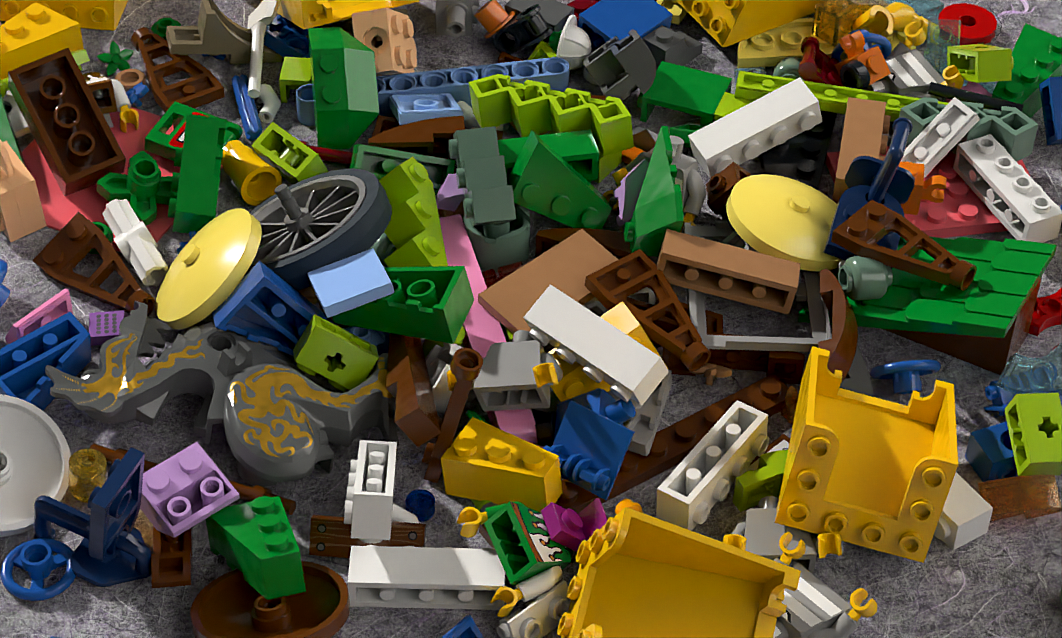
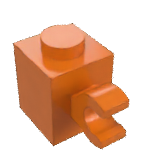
[835,30,891,85]
[899,162,947,215]

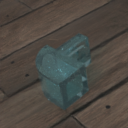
[924,19,961,79]

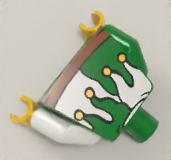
[457,501,573,617]

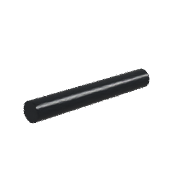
[928,82,1024,112]

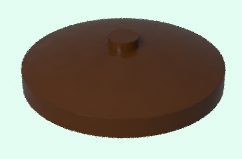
[190,561,350,638]

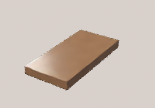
[478,229,618,334]

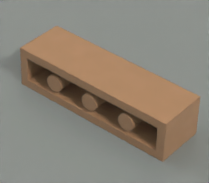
[832,97,891,204]
[657,229,800,314]

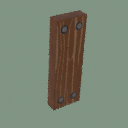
[309,515,426,558]

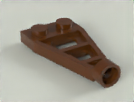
[131,27,225,113]
[831,200,977,291]
[32,212,156,316]
[584,249,711,372]
[421,348,483,483]

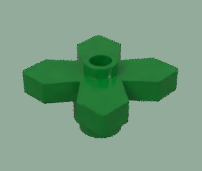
[96,151,177,226]

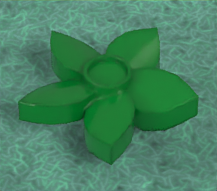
[97,41,134,77]

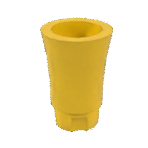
[221,140,282,206]

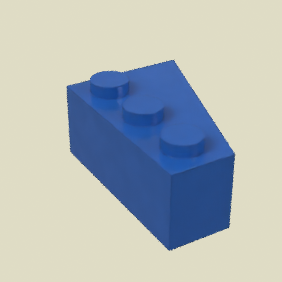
[212,261,338,356]
[0,312,91,411]

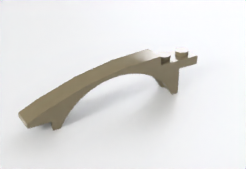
[166,0,411,64]

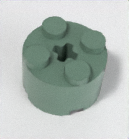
[463,203,530,274]

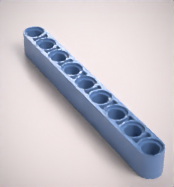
[296,57,569,126]

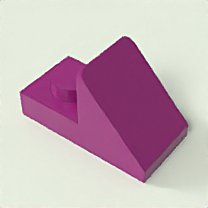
[541,498,608,552]

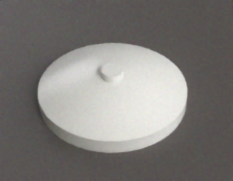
[0,394,72,537]

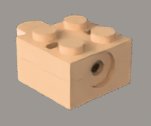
[352,8,417,77]
[0,140,47,242]

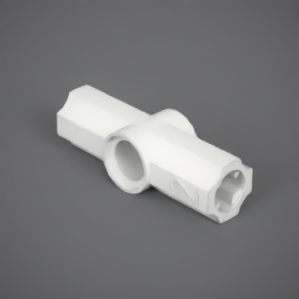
[102,199,169,287]

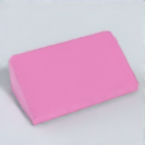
[5,288,73,344]

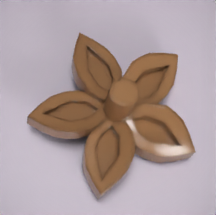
[689,363,732,385]

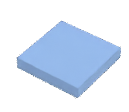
[389,93,463,125]
[307,248,395,318]

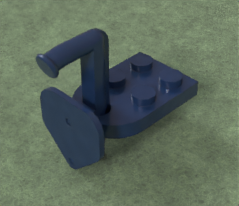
[824,117,915,270]
[34,447,152,587]

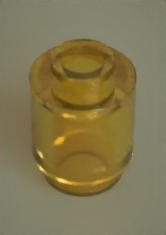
[68,448,107,503]

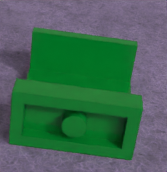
[637,61,732,125]

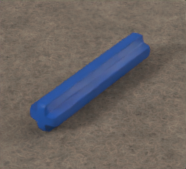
[231,74,263,141]

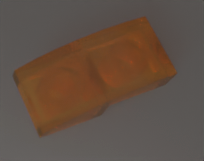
[978,475,1062,522]

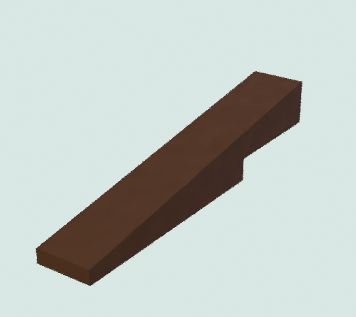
[386,333,442,447]

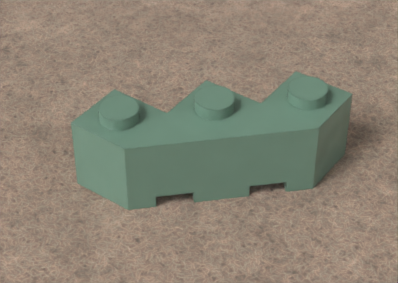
[899,97,1038,162]
[449,126,516,226]

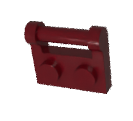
[798,36,844,87]

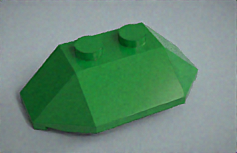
[308,27,379,151]

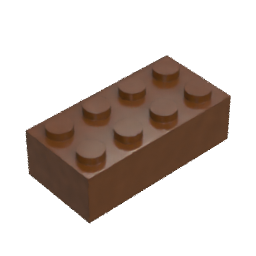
[8,48,126,196]

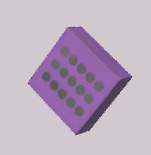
[89,310,125,346]

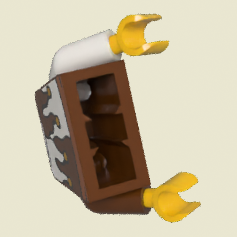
[82,72,139,133]

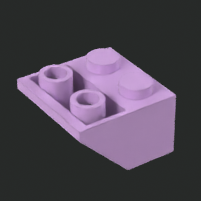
[140,442,240,538]

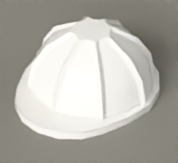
[556,15,591,70]

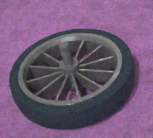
[245,169,392,291]

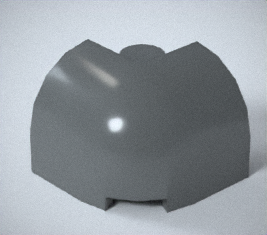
[582,29,656,101]

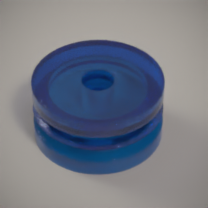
[405,489,435,522]

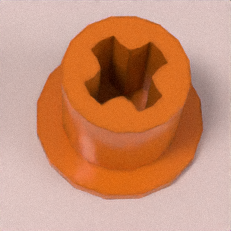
[474,0,515,39]

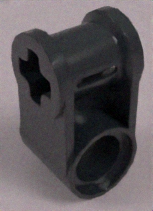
[493,4,554,55]

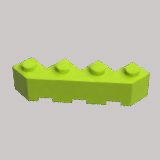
[468,74,634,156]
[379,157,448,267]

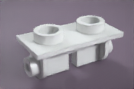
[496,580,571,638]

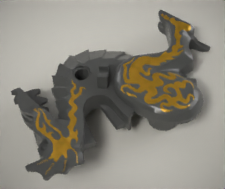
[45,301,399,487]

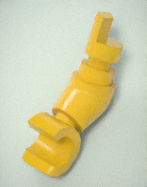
[852,2,943,45]

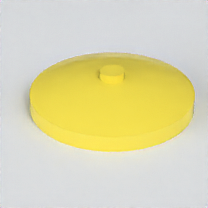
[726,174,842,271]
[155,208,262,330]

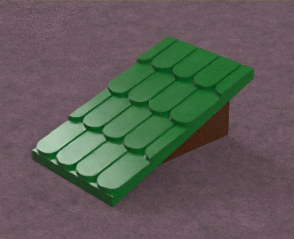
[798,236,1057,376]

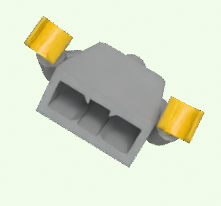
[447,330,563,411]
[723,496,842,574]

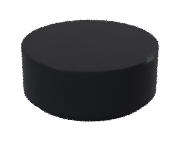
[840,60,870,90]

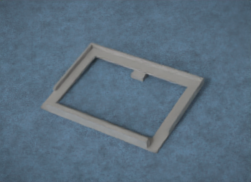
[683,221,832,352]

